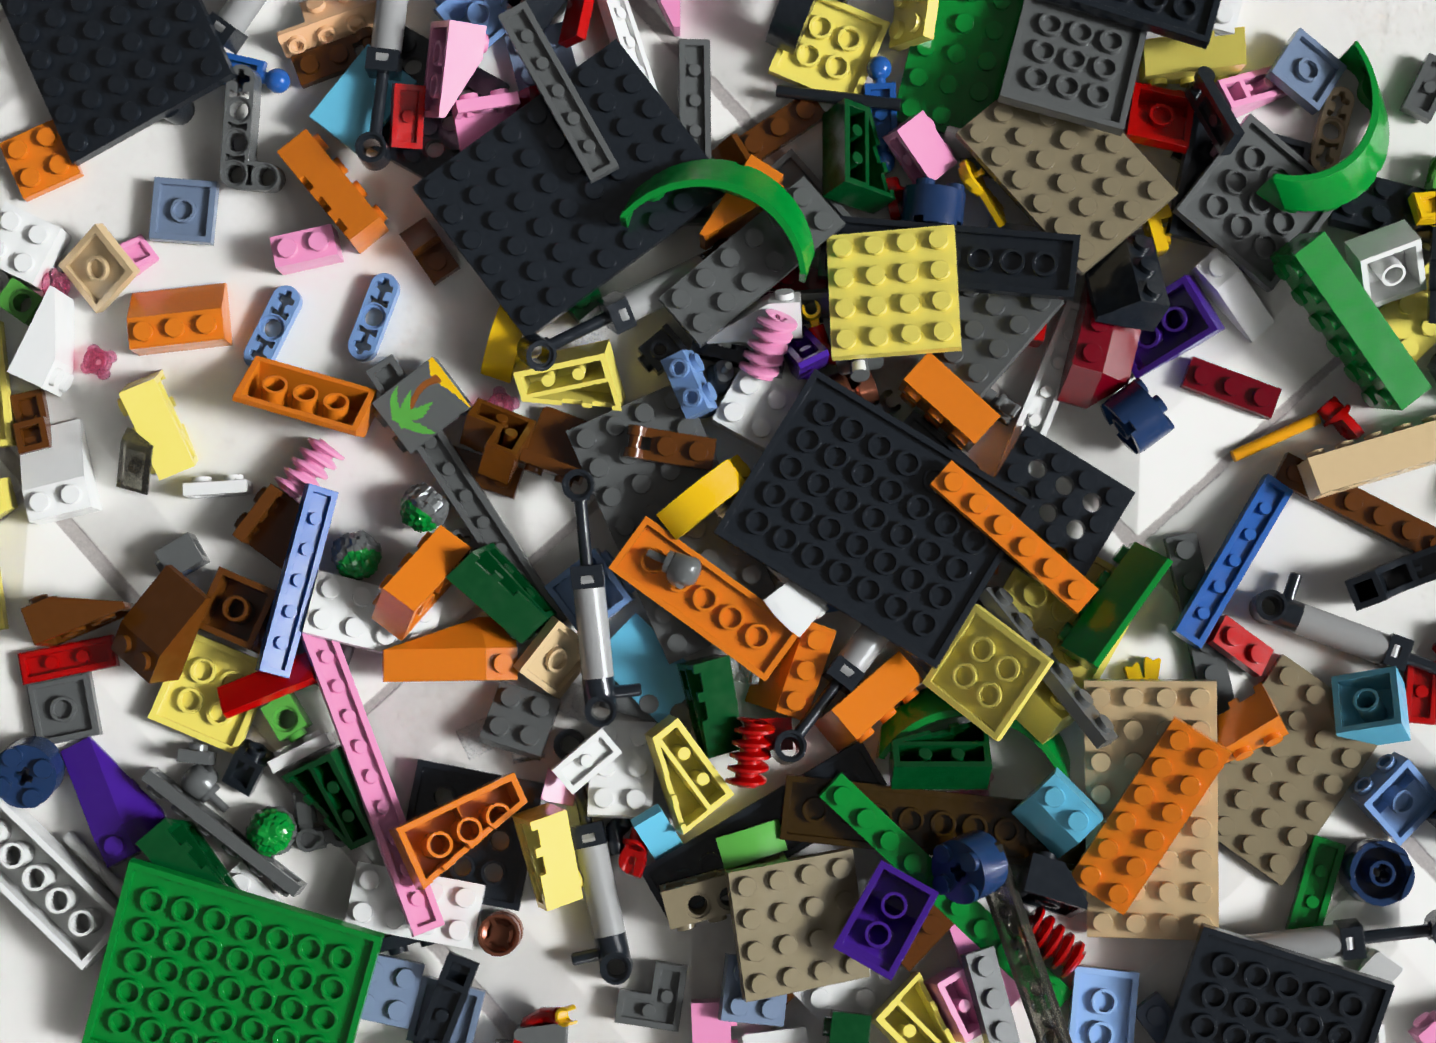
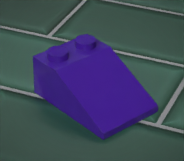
[1132,275,1225,378]
[833,860,939,981]

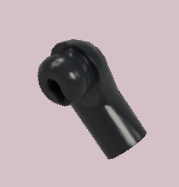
[606,818,633,856]

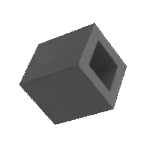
[154,532,210,577]

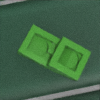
[716,818,788,870]

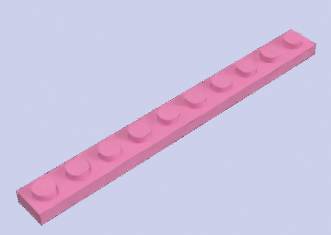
[300,633,445,937]

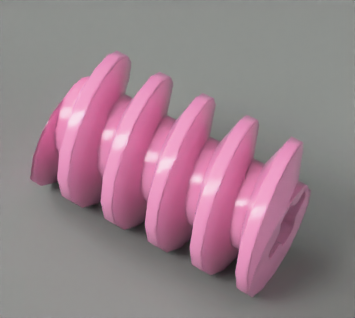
[738,309,798,381]
[274,437,345,504]

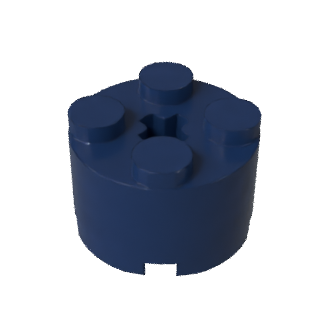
[900,177,966,225]
[1100,378,1175,454]
[0,736,66,808]
[932,830,1008,905]
[1339,839,1415,907]

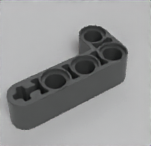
[219,64,286,193]

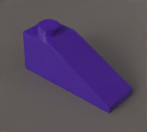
[784,326,830,380]

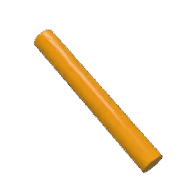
[1230,412,1321,462]

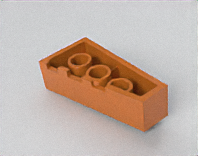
[277,129,389,254]
[389,772,528,890]

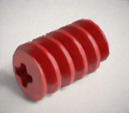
[725,717,776,788]
[1015,906,1086,978]

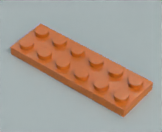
[608,516,798,682]
[1071,715,1232,915]

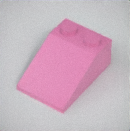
[424,20,489,118]

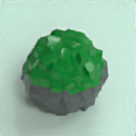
[400,482,451,533]
[331,531,382,580]
[245,806,298,859]

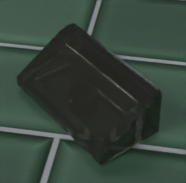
[116,427,154,495]

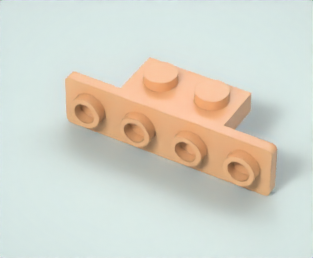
[276,0,376,58]

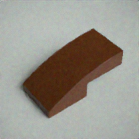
[10,388,52,455]

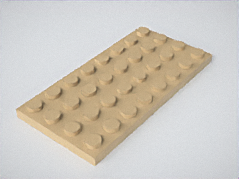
[1084,679,1219,940]

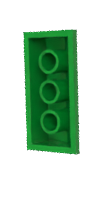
[1056,542,1173,669]

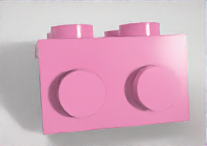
[451,88,520,152]

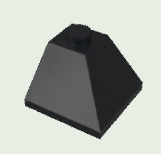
[1009,850,1088,918]

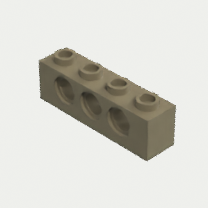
[659,852,787,931]

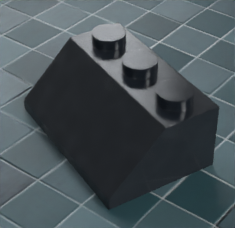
[1084,234,1170,332]

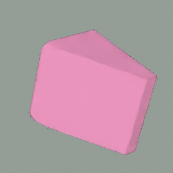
[120,234,159,277]
[541,768,575,806]

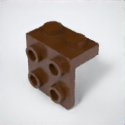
[519,407,587,488]
[232,483,300,569]

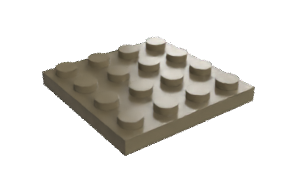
[725,847,870,1003]

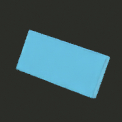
[630,804,683,860]

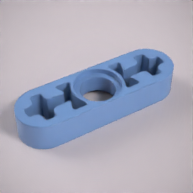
[348,273,400,362]
[243,285,303,367]

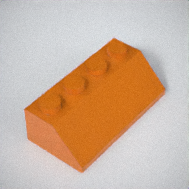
[232,355,377,437]

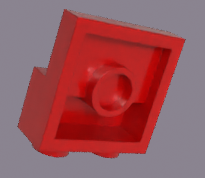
[1125,82,1194,154]

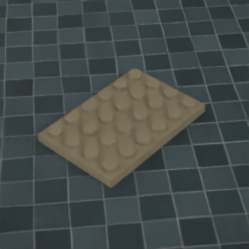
[955,99,1178,276]
[1218,654,1378,886]

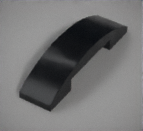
[413,951,480,1043]

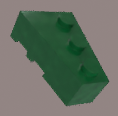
[677,654,743,759]

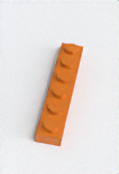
[929,460,1099,614]

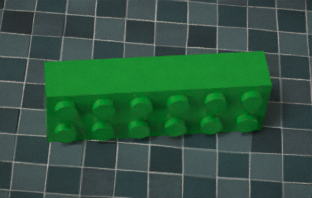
[1270,231,1432,411]

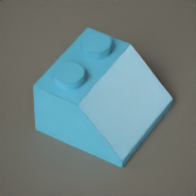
[1331,666,1411,745]
[1011,767,1104,859]

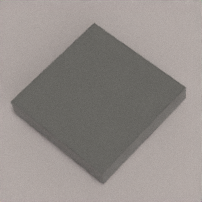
[26,672,103,744]

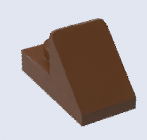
[399,217,461,286]

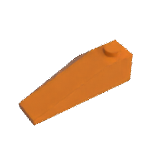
[382,617,518,682]

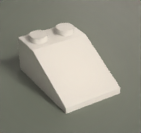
[7,285,74,397]
[20,419,102,525]

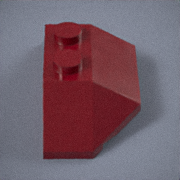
[1056,280,1141,409]

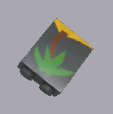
[372,356,473,454]

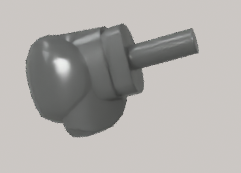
[707,360,734,397]
[646,549,702,589]
[181,764,230,813]

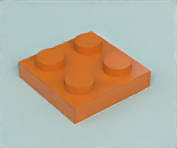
[0,120,84,202]

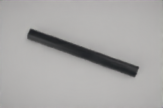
[776,85,902,111]

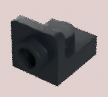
[221,739,274,797]

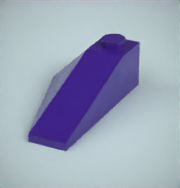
[60,737,167,868]

